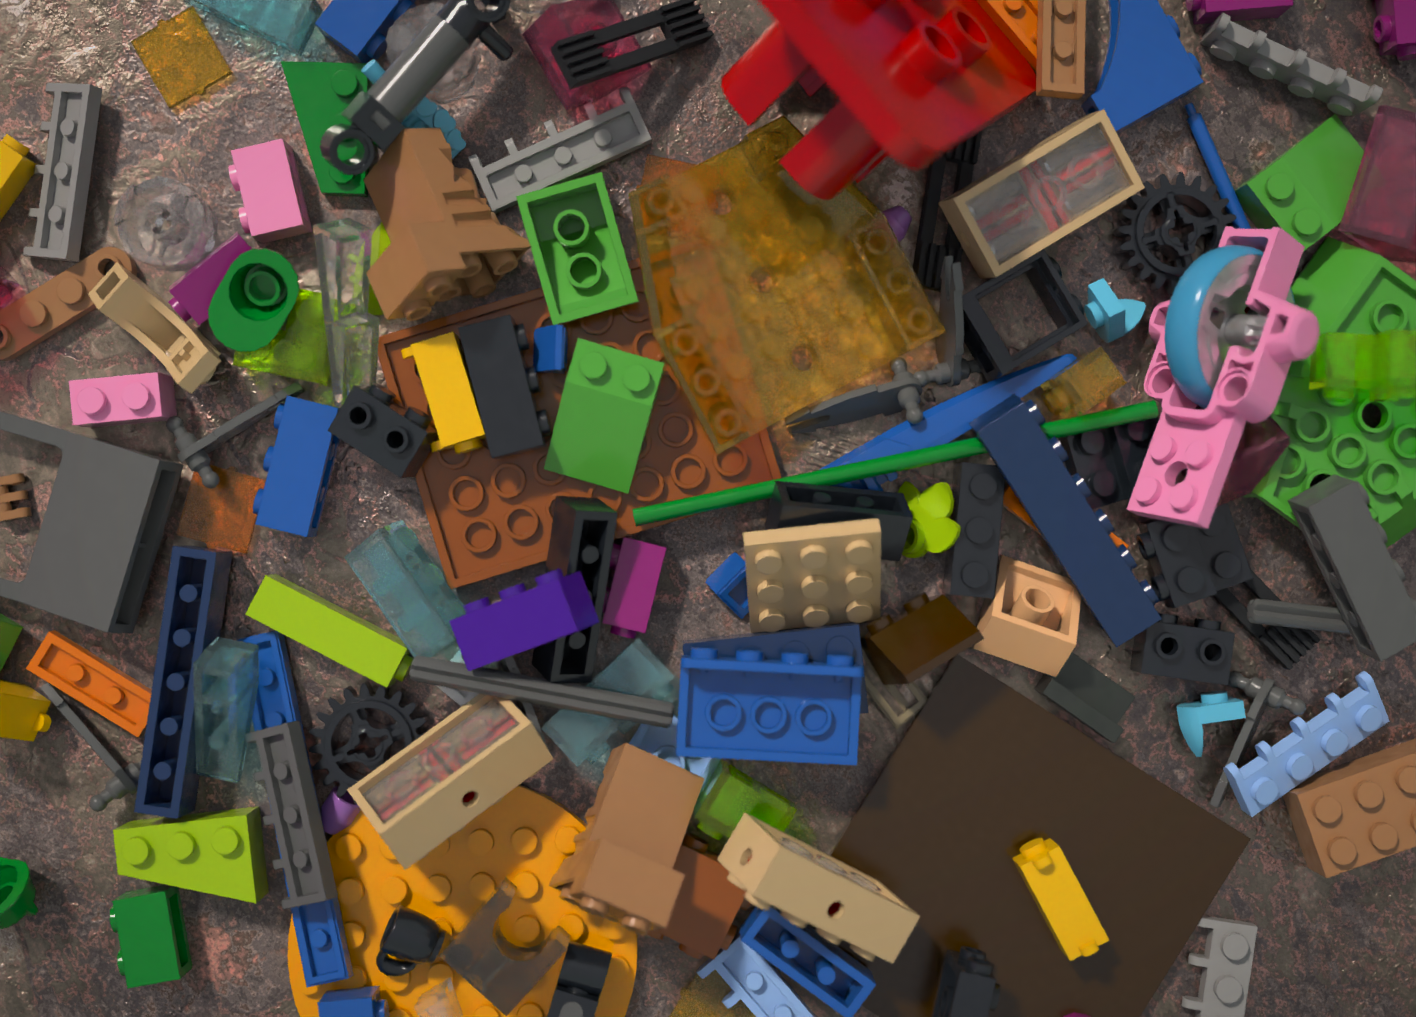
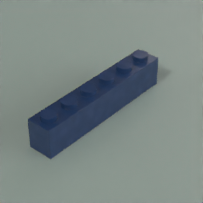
[969,394,1162,648]
[134,545,233,819]

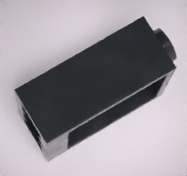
[962,249,1088,382]

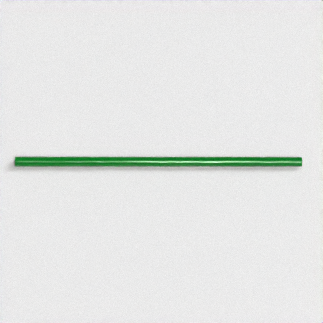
[632,400,1158,526]

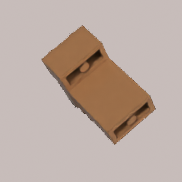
[364,128,531,321]
[549,742,705,935]

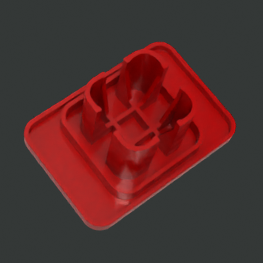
[721,0,1036,200]

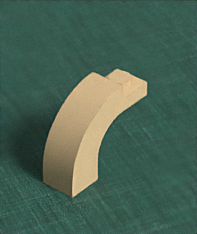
[88,262,221,394]

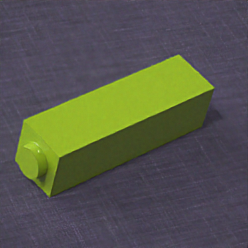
[245,574,414,688]

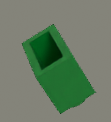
[110,885,193,988]

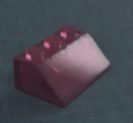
[1338,105,1416,263]

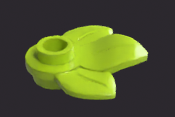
[898,481,961,558]

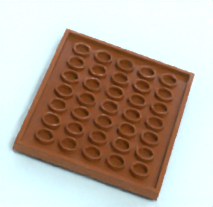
[373,237,782,590]

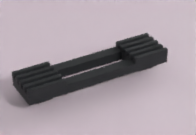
[550,0,714,89]
[910,130,982,292]
[1213,569,1321,670]

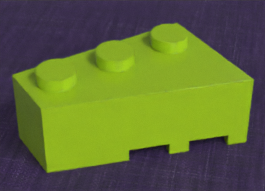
[113,806,269,903]

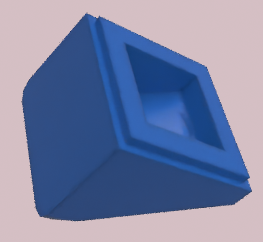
[533,325,568,373]
[705,552,749,619]

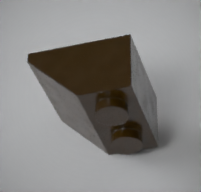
[861,592,984,685]

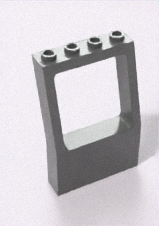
[0,409,184,633]

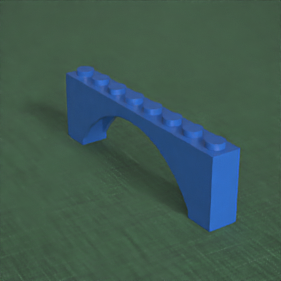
[1081,0,1203,134]

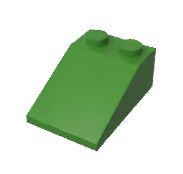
[1235,114,1387,252]
[516,172,639,325]
[544,338,665,494]

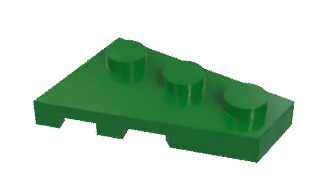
[281,61,371,197]

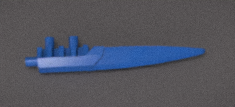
[819,354,1077,491]

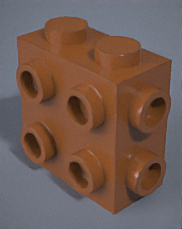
[647,832,751,960]

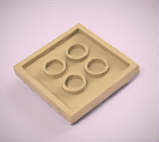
[743,518,881,633]

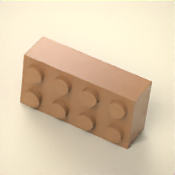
[1283,738,1416,878]

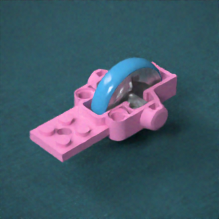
[1126,226,1320,529]

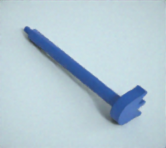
[1184,103,1251,229]

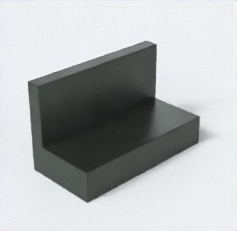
[1034,652,1136,744]

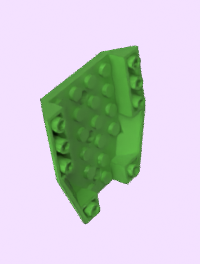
[1224,237,1416,548]

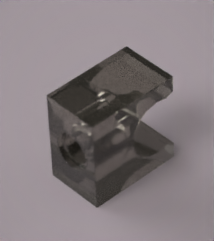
[439,877,571,1017]

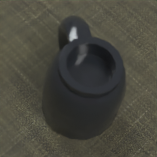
[376,905,446,977]

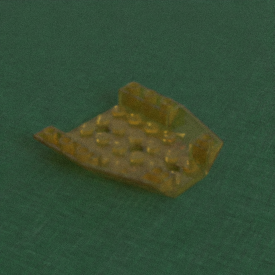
[629,115,946,454]

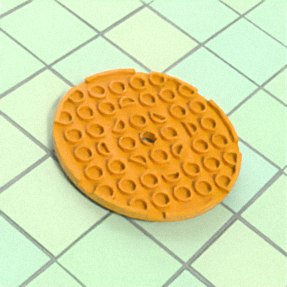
[288,785,638,1017]

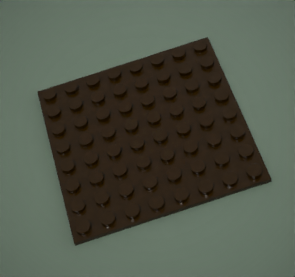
[807,655,1251,1017]

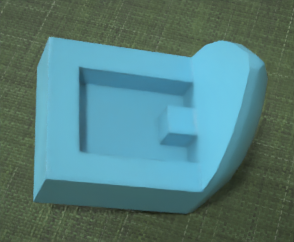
[1084,278,1146,343]
[1176,691,1246,757]

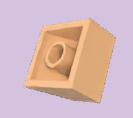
[973,555,1081,677]

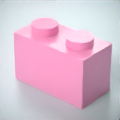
[228,138,312,243]
[69,372,177,428]

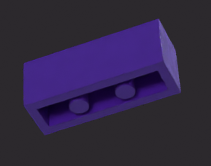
[449,568,599,671]

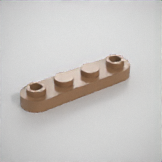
[0,247,137,361]

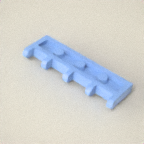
[1223,671,1389,817]
[696,932,816,1017]

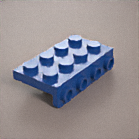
[676,647,864,766]

